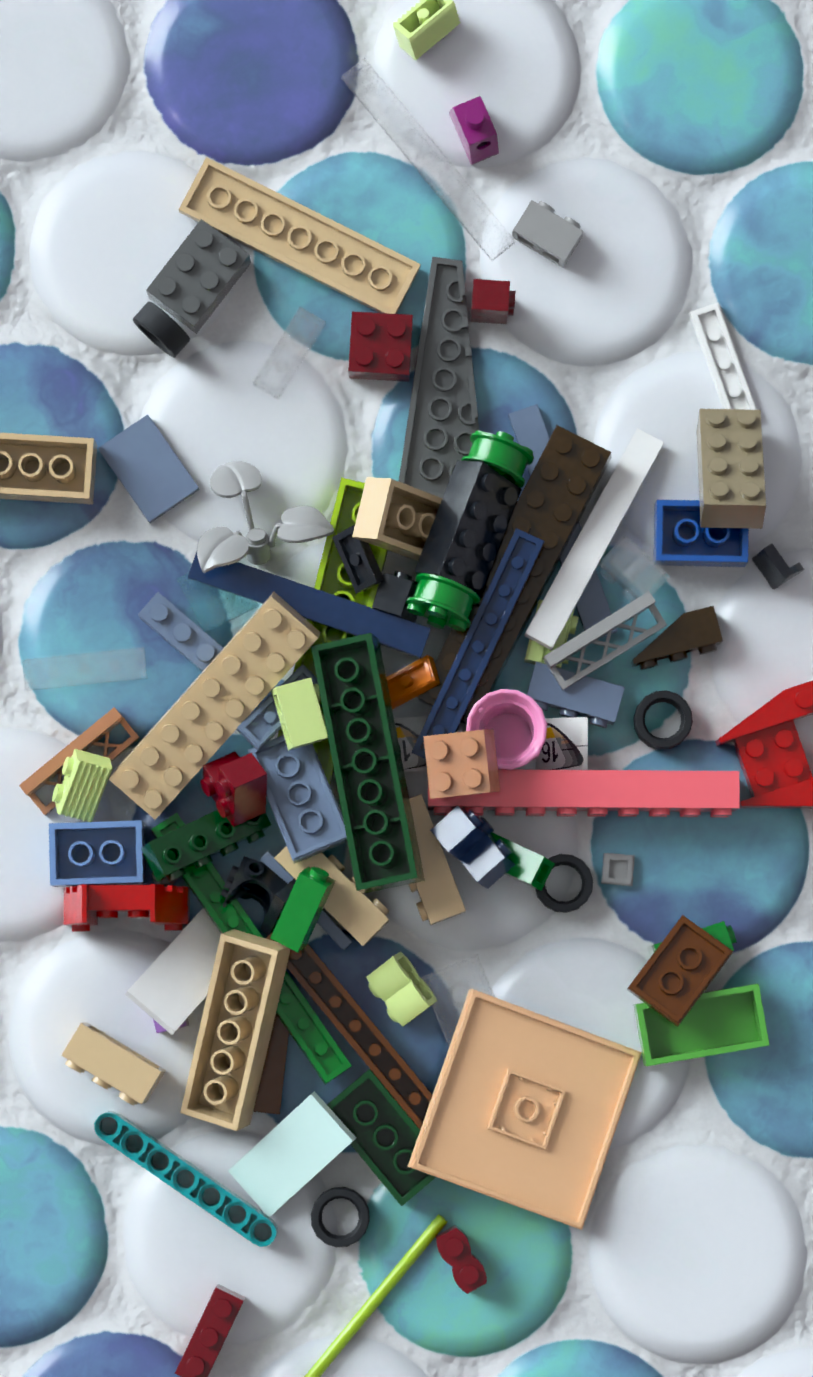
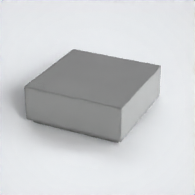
[601,853,635,886]

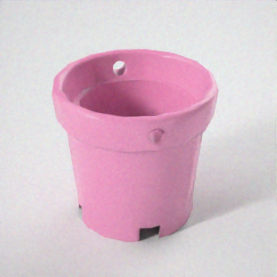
[466,689,547,770]

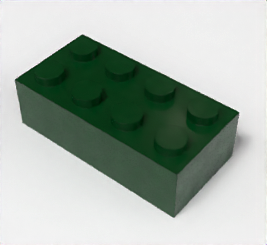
[327,1069,436,1206]

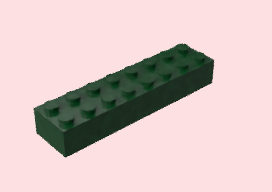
[311,633,425,893]

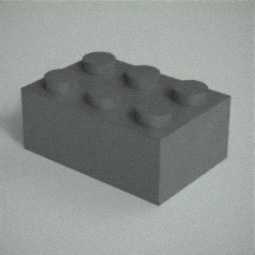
[146,219,251,334]

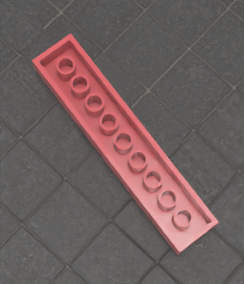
[428,769,740,818]

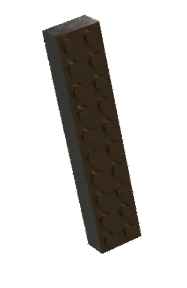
[417,425,612,724]

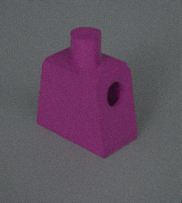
[449,96,499,165]

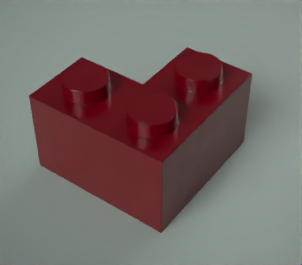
[200,751,267,827]

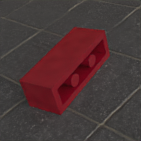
[174,1284,246,1377]

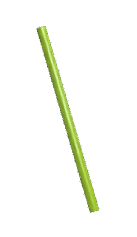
[304,1214,448,1377]

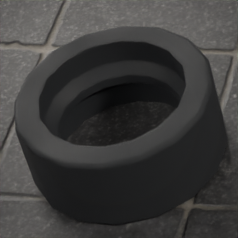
[133,301,190,358]
[633,690,693,750]
[535,854,593,913]
[311,1187,370,1248]

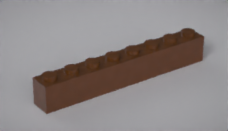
[265,932,432,1130]

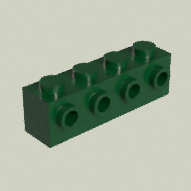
[141,810,272,882]

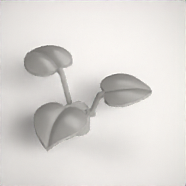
[197,461,334,573]

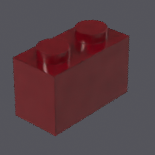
[471,279,516,324]

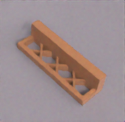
[19,707,140,816]

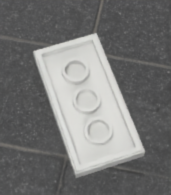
[125,908,221,1035]

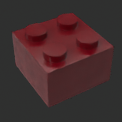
[348,311,413,382]

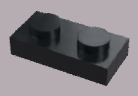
[332,525,384,594]

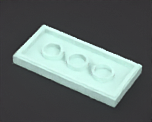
[228,1091,356,1217]

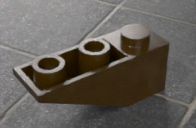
[631,606,723,670]

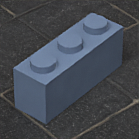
[138,592,223,672]
[527,662,625,728]

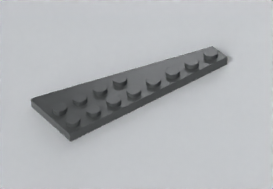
[399,256,479,498]

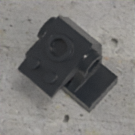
[220,856,296,936]

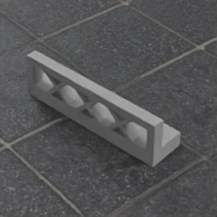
[543,591,667,690]

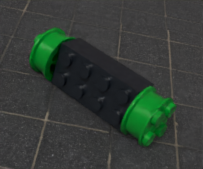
[406,430,534,632]

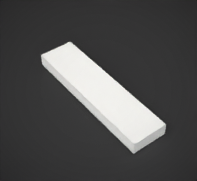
[689,302,757,410]

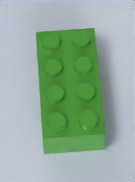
[633,984,770,1066]

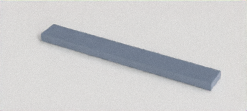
[508,404,618,638]

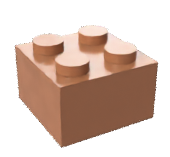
[423,729,500,799]

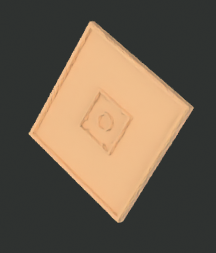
[408,989,642,1230]

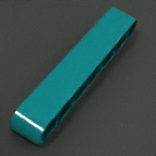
[94,1111,278,1247]

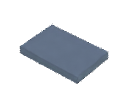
[98,414,200,523]

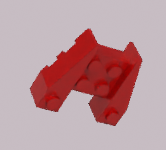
[715,680,813,809]
[64,884,190,932]

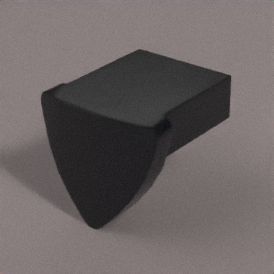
[752,543,805,589]

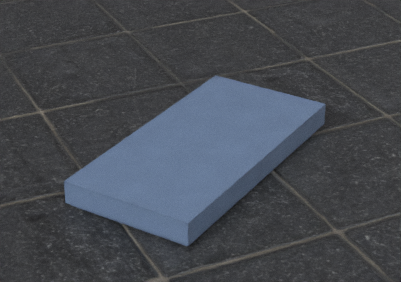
[248,735,348,864]

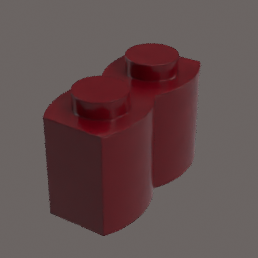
[436,1225,487,1294]

